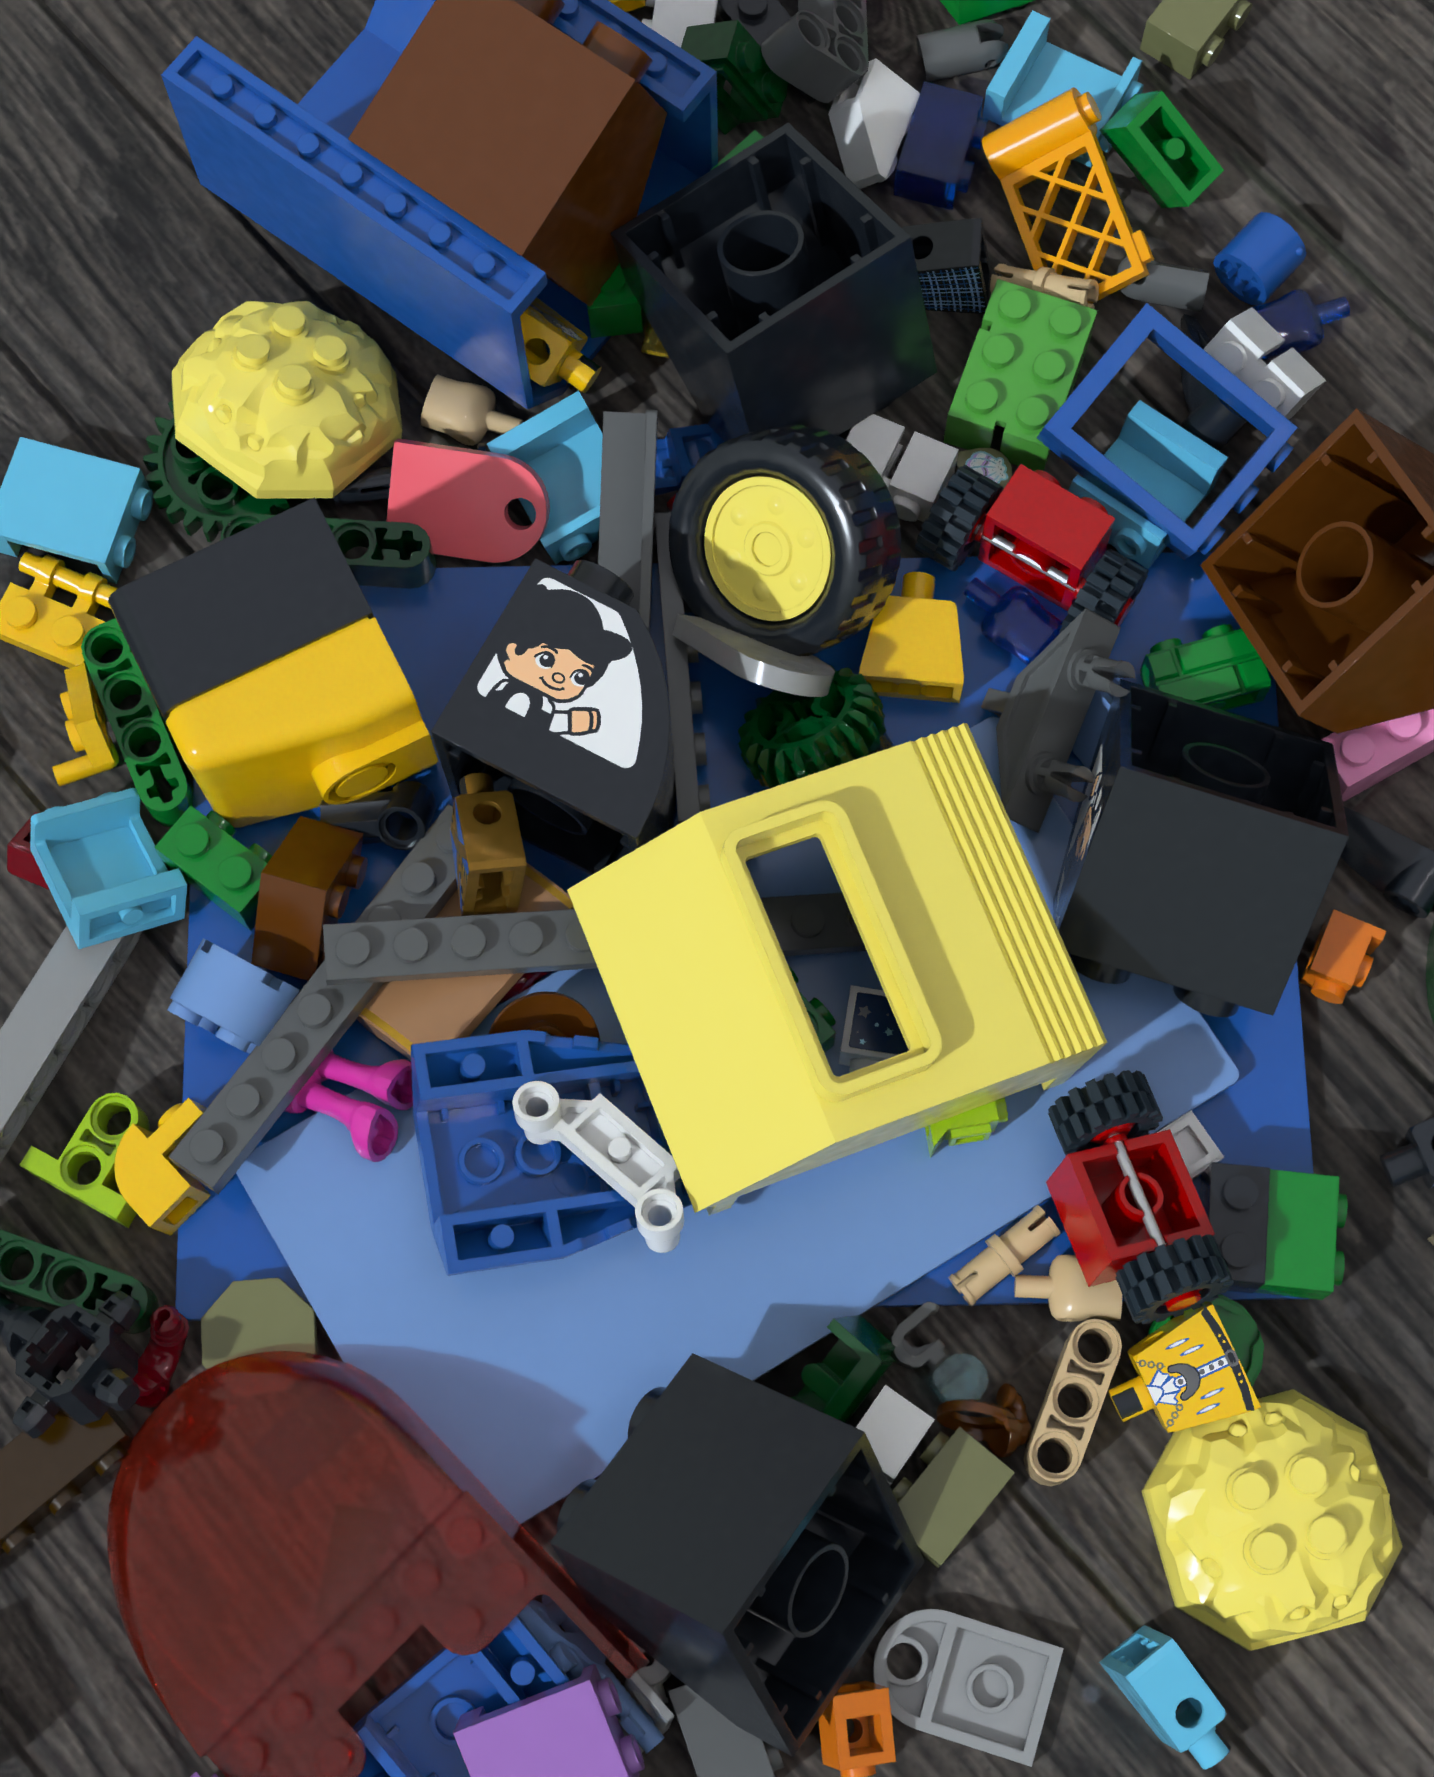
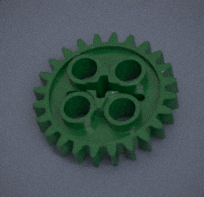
[143,401,307,543]

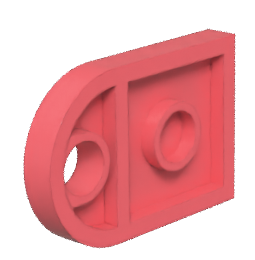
[386,438,550,563]

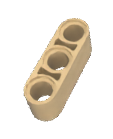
[1023,1319,1122,1486]

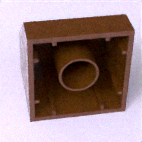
[348,0,667,307]
[1200,408,1434,734]

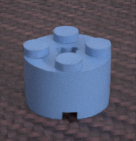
[167,938,300,1054]

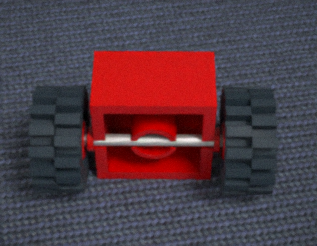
[915,464,1149,633]
[1046,1070,1234,1324]

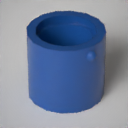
[1213,212,1306,306]

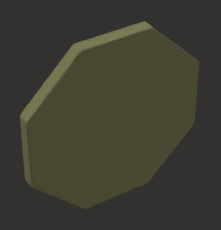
[201,1278,318,1398]

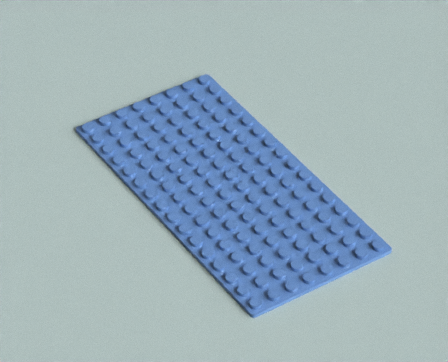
[236,717,1239,1559]

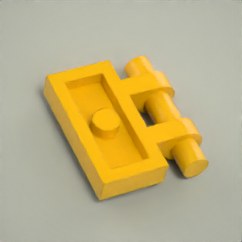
[0,552,117,669]

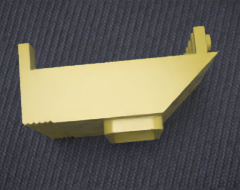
[567,723,1108,1216]

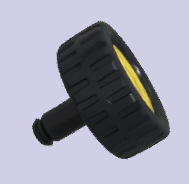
[669,424,901,656]

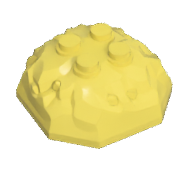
[172,301,402,499]
[1142,1389,1403,1651]

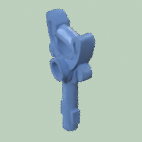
[515,1580,665,1754]

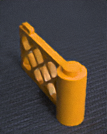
[982,87,1154,304]

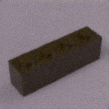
[0,1408,138,1556]

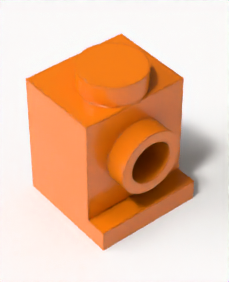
[1299,909,1386,1004]
[818,1681,896,1777]

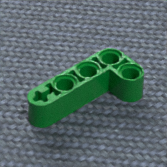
[81,618,194,827]

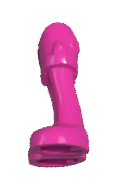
[284,1049,413,1162]

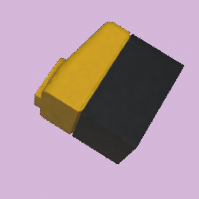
[108,497,439,828]

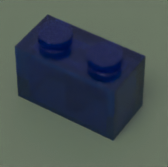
[894,81,989,211]

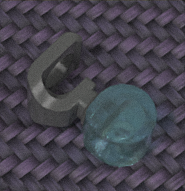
[889,1302,988,1402]

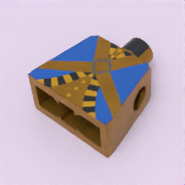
[450,773,527,916]

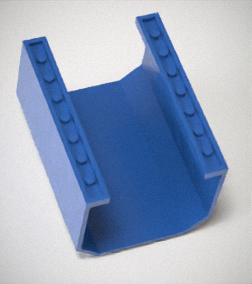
[161,0,718,410]

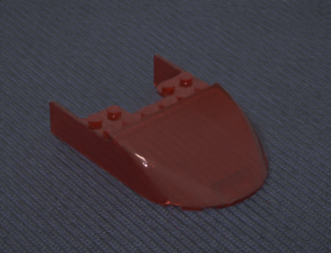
[107,1351,649,1777]

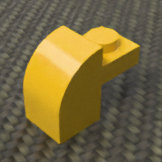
[115,1098,211,1236]

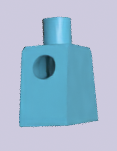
[1099,1625,1231,1769]

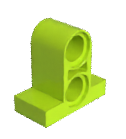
[20,1093,150,1228]

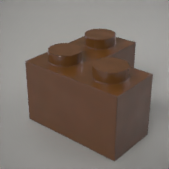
[251,816,368,981]

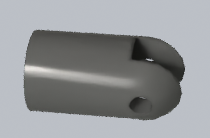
[916,20,1009,83]
[1116,256,1209,312]

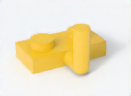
[52,663,119,787]

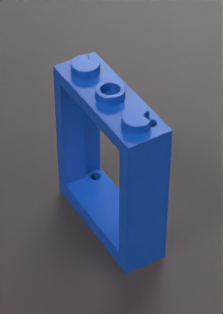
[1036,303,1298,561]

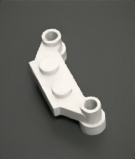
[512,1081,684,1253]

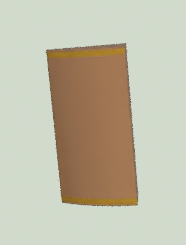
[357,863,574,1060]

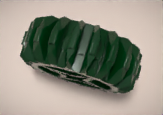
[738,665,887,788]

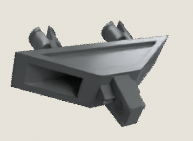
[981,608,1136,833]

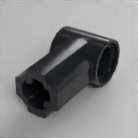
[320,781,436,851]

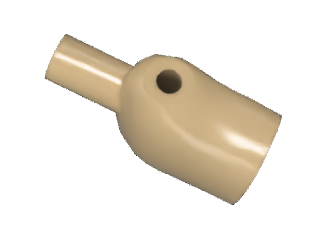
[421,374,523,446]
[1014,1255,1122,1322]

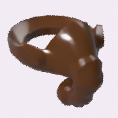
[937,1383,1032,1458]

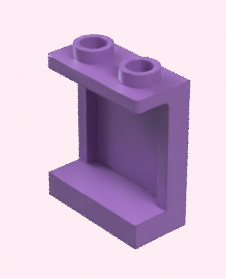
[453,1664,645,1777]

